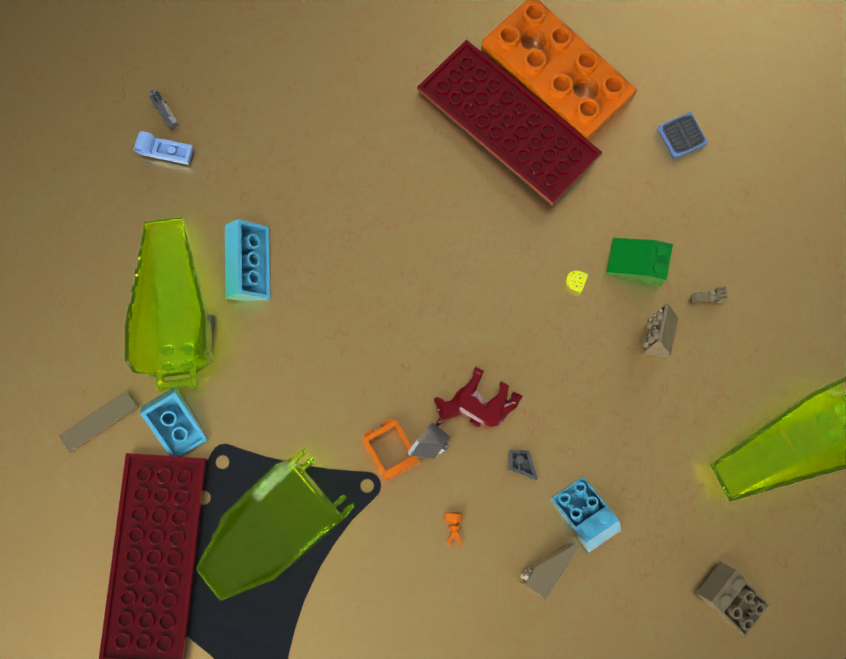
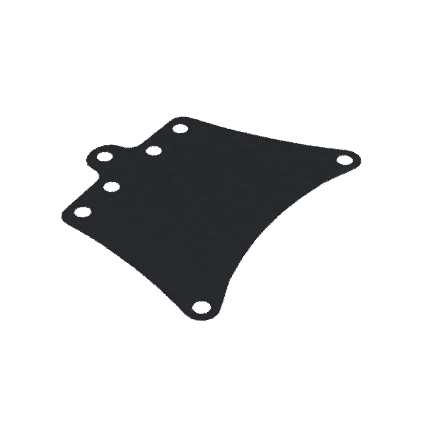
[187,444,381,659]

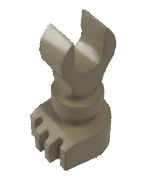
[691,287,727,303]

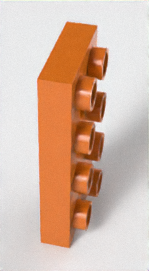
[481,0,638,141]

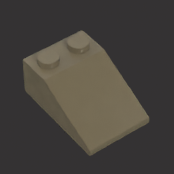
[520,544,579,599]

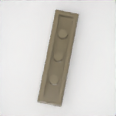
[59,391,139,452]

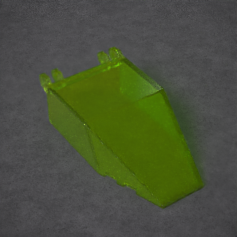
[196,448,354,601]

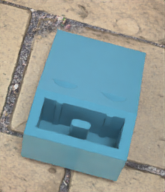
[551,477,621,552]

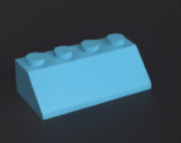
[225,219,270,301]

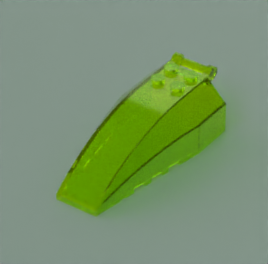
[125,217,213,392]
[710,376,846,502]

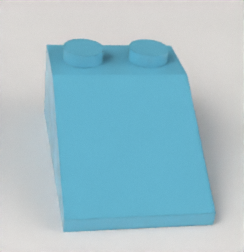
[140,386,207,457]

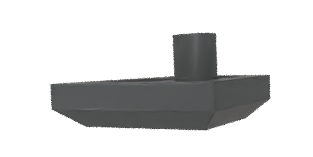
[509,450,538,480]

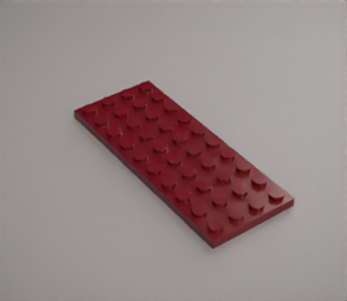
[417,39,602,205]
[99,453,207,659]

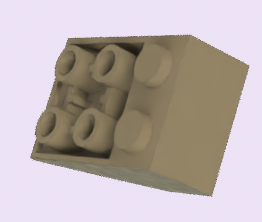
[642,304,678,359]
[696,562,769,637]

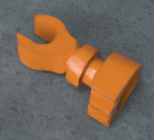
[444,512,462,547]

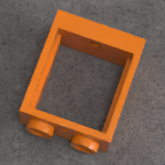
[362,419,420,481]

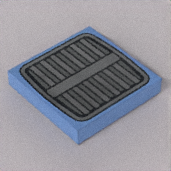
[658,112,708,159]

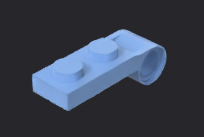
[133,131,194,165]

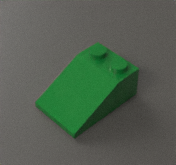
[606,238,673,286]

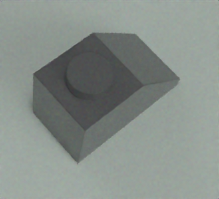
[407,422,451,459]

